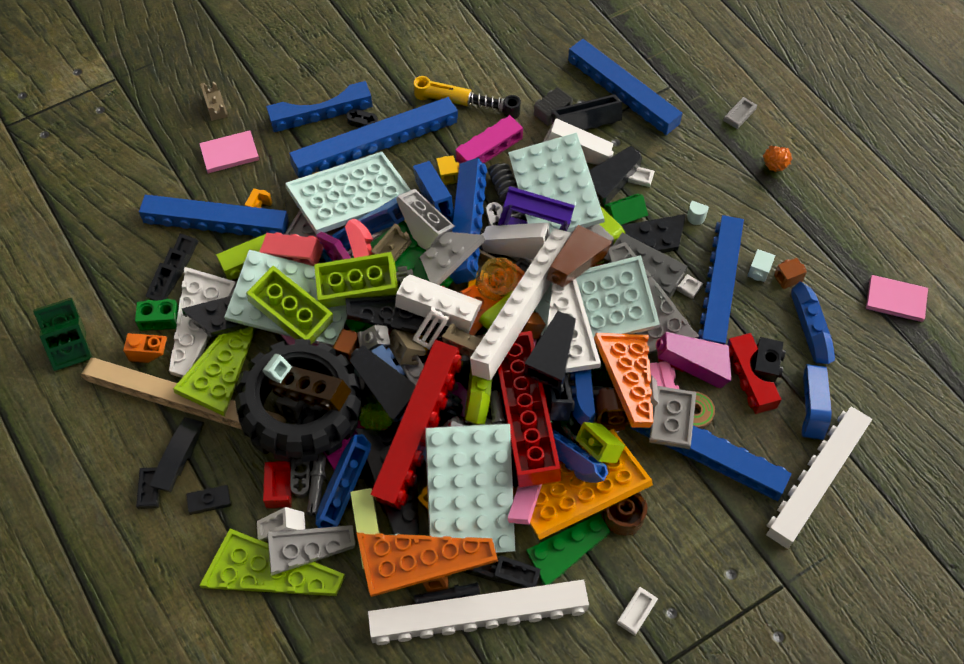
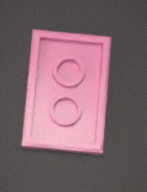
[199,131,259,173]
[866,275,928,322]

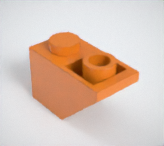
[123,333,167,363]

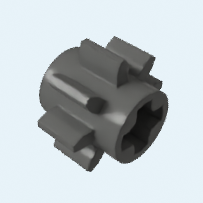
[396,266,414,286]

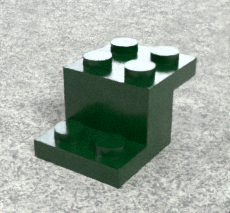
[33,297,93,371]

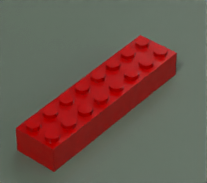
[497,331,561,488]
[370,340,463,510]

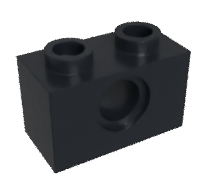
[752,337,786,384]

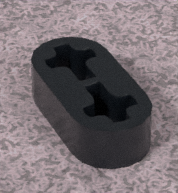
[347,109,378,128]

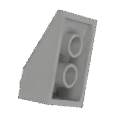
[396,189,455,251]

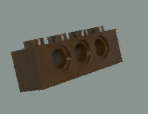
[268,366,352,411]

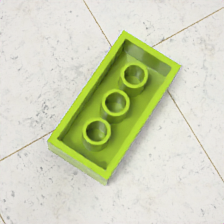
[314,252,398,308]
[246,266,333,345]

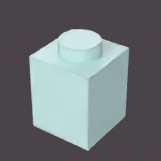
[748,249,775,282]

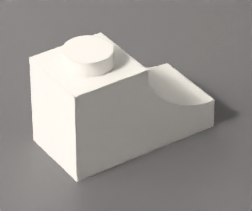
[257,507,305,542]

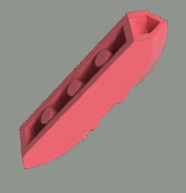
[345,219,373,258]

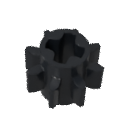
[440,393,463,420]

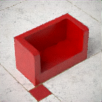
[263,461,292,509]

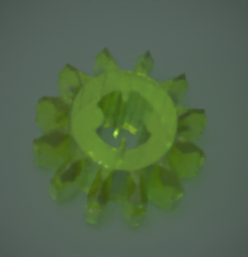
[359,402,392,431]

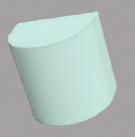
[687,201,709,225]
[262,354,292,383]

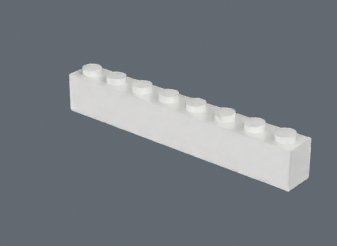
[766,406,872,549]

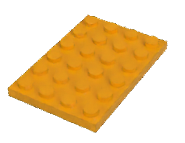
[513,429,653,540]

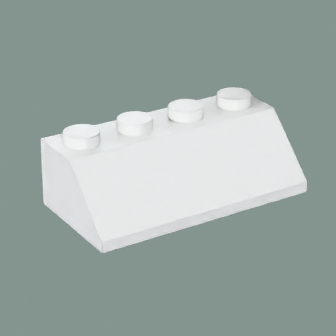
[395,275,483,334]

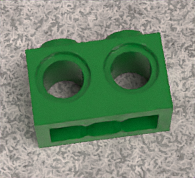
[135,299,179,331]

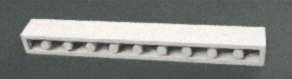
[470,228,571,381]
[368,580,589,645]

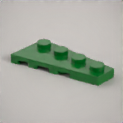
[526,514,610,585]

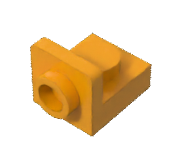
[245,188,272,208]

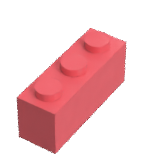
[260,232,323,266]

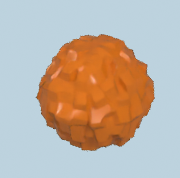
[763,145,792,172]

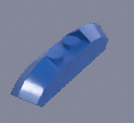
[791,281,835,364]
[570,369,595,426]
[552,428,608,483]
[315,434,371,528]

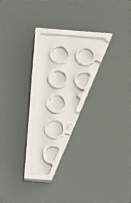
[547,279,601,373]

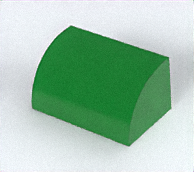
[604,194,648,225]

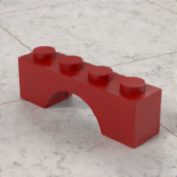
[727,333,782,414]

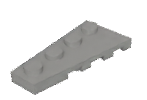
[267,525,355,576]

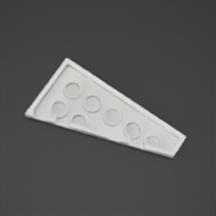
[169,267,236,378]

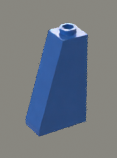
[413,161,454,224]

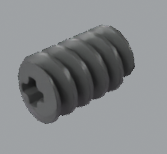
[488,163,518,203]

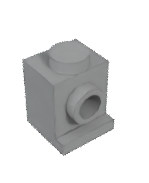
[358,325,390,351]

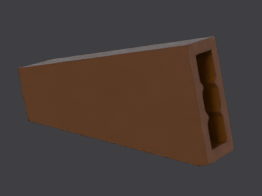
[546,225,612,287]

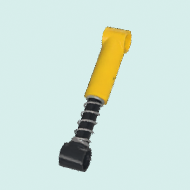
[414,76,521,119]

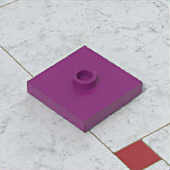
[316,232,351,261]

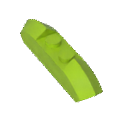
[464,365,492,424]

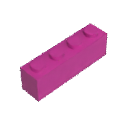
[456,115,523,164]

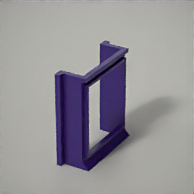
[498,186,575,231]

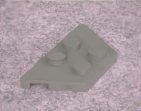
[420,232,485,285]

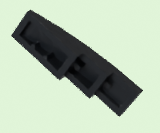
[145,233,199,301]
[149,417,204,493]
[462,555,541,588]

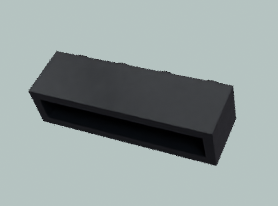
[551,94,622,130]

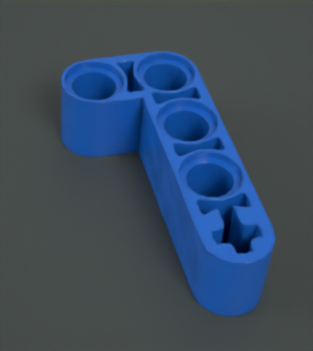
[802,364,832,440]

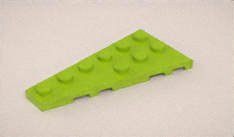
[173,326,256,417]
[199,529,345,596]

